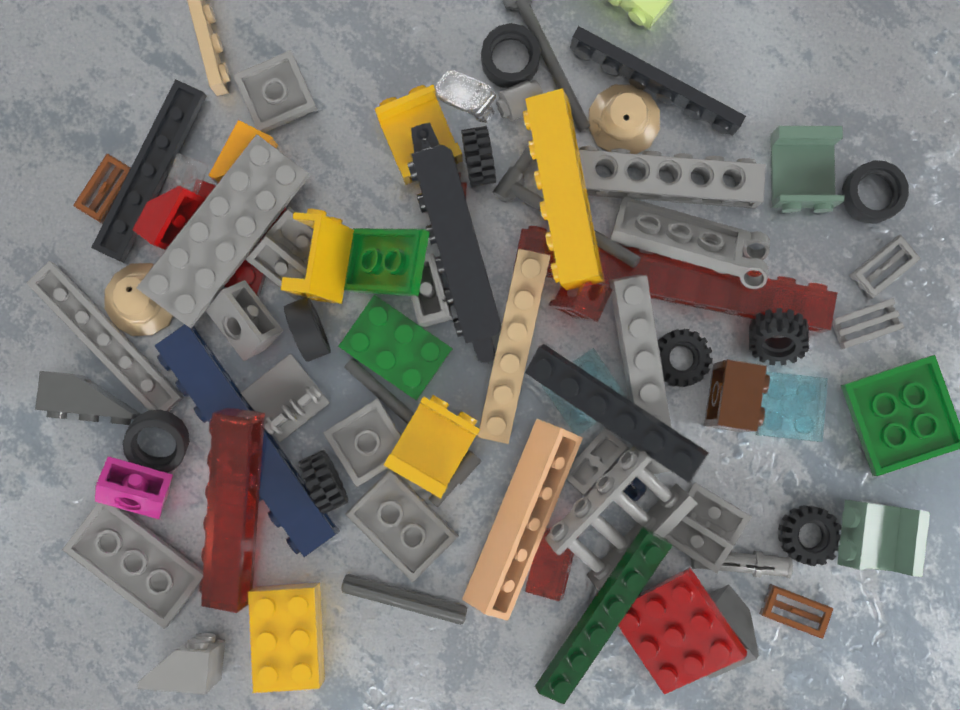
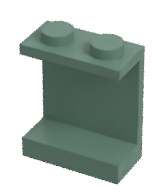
[770,126,844,213]
[837,499,930,577]

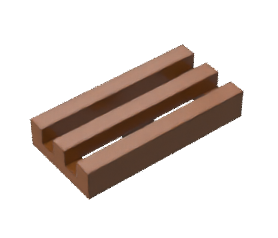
[73,153,131,224]
[759,584,834,639]

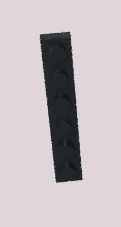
[570,26,746,136]
[91,79,207,263]
[525,344,709,483]

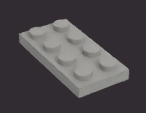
[62,503,207,629]

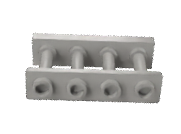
[545,446,698,591]

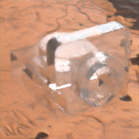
[166,153,208,194]

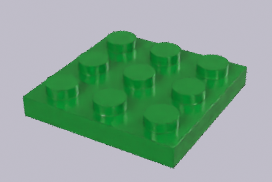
[841,355,960,476]

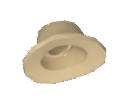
[589,84,660,154]
[105,263,174,336]

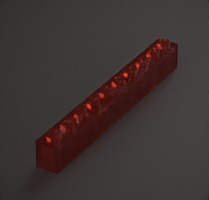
[513,226,838,333]

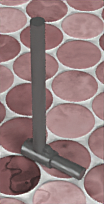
[502,0,590,132]
[492,145,641,269]
[344,358,482,507]

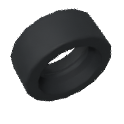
[481,23,541,88]
[842,160,909,224]
[284,297,331,362]
[122,410,190,473]

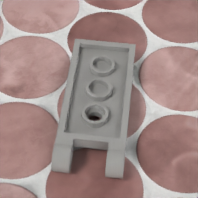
[611,196,770,289]

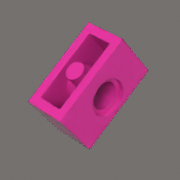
[95,456,173,519]

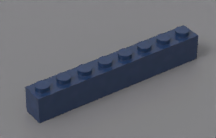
[154,324,340,557]

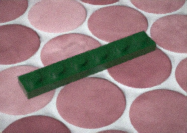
[535,527,673,704]

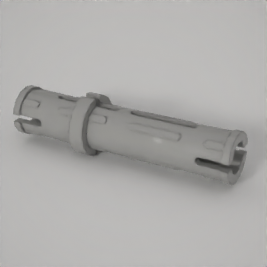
[691,551,793,578]

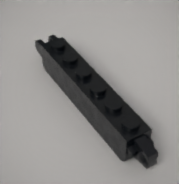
[407,123,501,364]

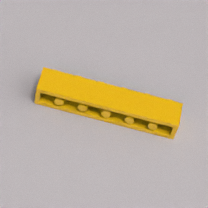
[523,88,604,290]

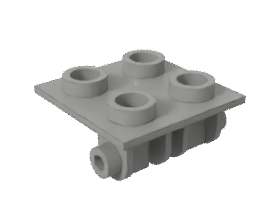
[241,353,330,443]

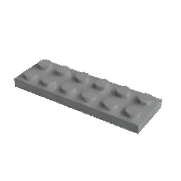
[136,134,310,328]

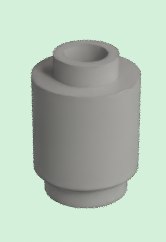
[496,80,543,122]

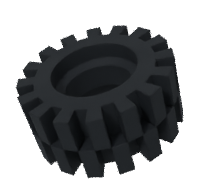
[461,126,496,187]
[749,308,809,365]
[658,328,713,387]
[299,450,348,514]
[778,505,842,566]

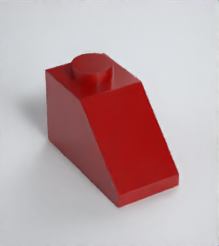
[132,185,206,250]

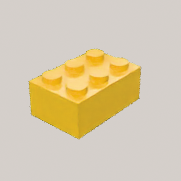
[248,582,325,693]

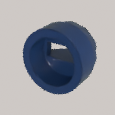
[623,477,647,501]

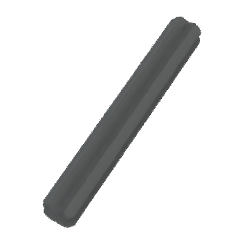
[341,574,467,625]

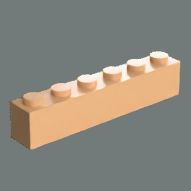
[462,419,583,621]

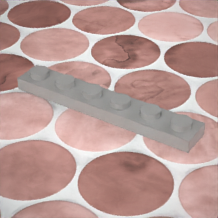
[26,261,184,412]

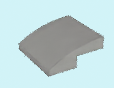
[245,207,314,300]
[665,482,752,573]

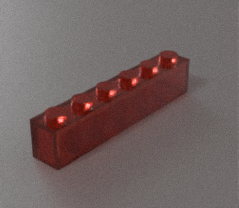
[199,408,265,613]

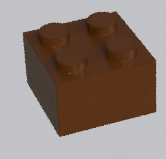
[704,359,770,432]

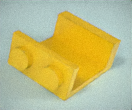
[374,85,463,185]
[281,208,354,304]
[383,395,481,499]

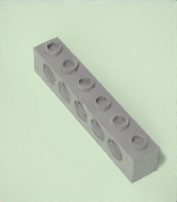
[579,146,766,209]

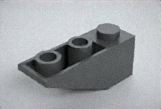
[35,371,141,425]

